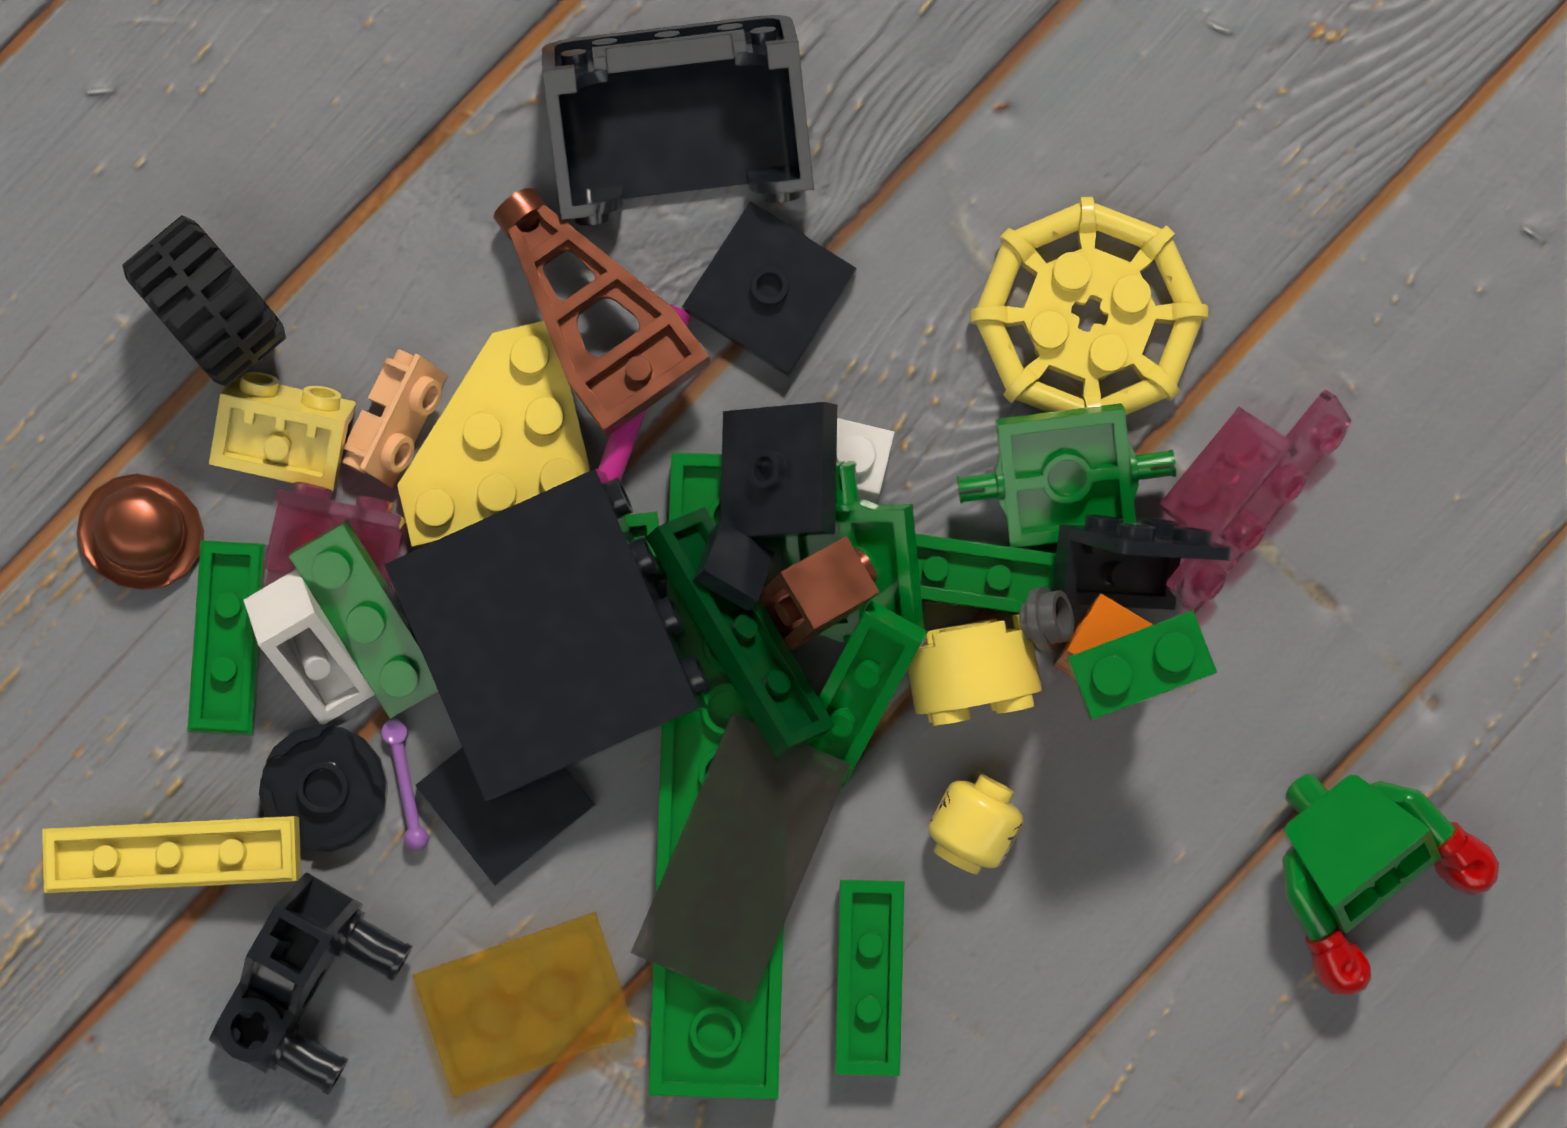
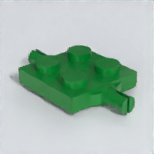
[957,403,1176,548]
[786,461,924,644]

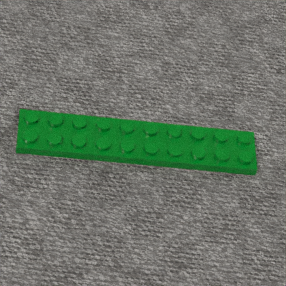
[649,452,793,1100]

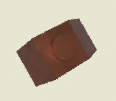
[760,536,880,651]

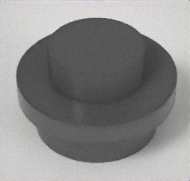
[1020,586,1074,652]

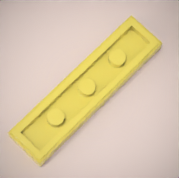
[42,816,301,893]

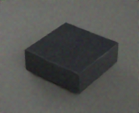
[693,521,775,611]

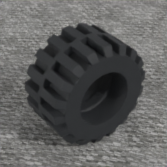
[122,215,286,388]

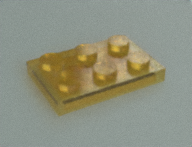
[412,912,637,1097]

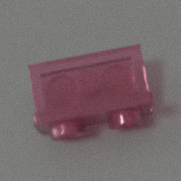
[263,482,407,591]

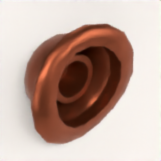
[76,473,204,590]

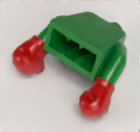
[1282,774,1500,996]

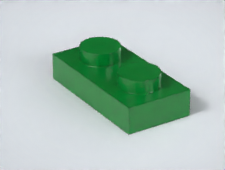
[1066,610,1217,721]

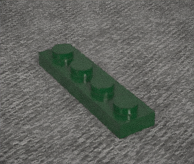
[646,507,835,758]

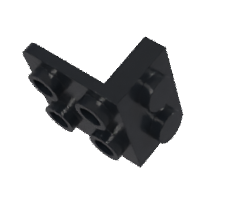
[1052,514,1231,610]

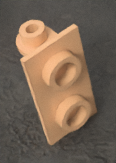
[342,349,448,488]

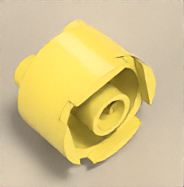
[907,615,1042,726]

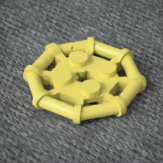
[970,197,1209,415]

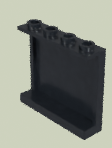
[384,469,710,802]

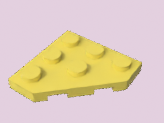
[397,321,591,549]

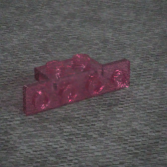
[1159,390,1351,613]

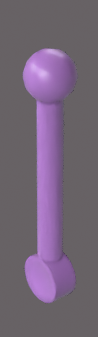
[382,720,429,851]

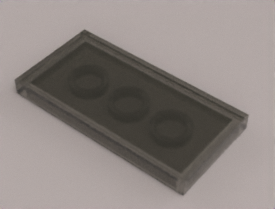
[631,714,851,1004]

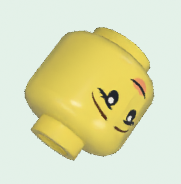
[928,774,1024,875]

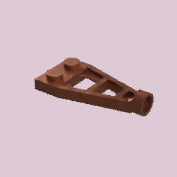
[493,188,711,437]

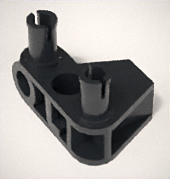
[209,872,413,1095]

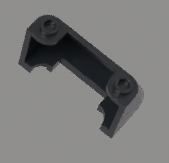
[542,15,814,225]

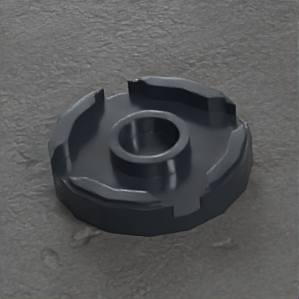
[259,724,389,852]

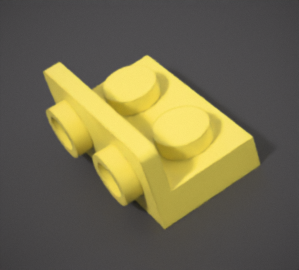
[209,372,356,492]

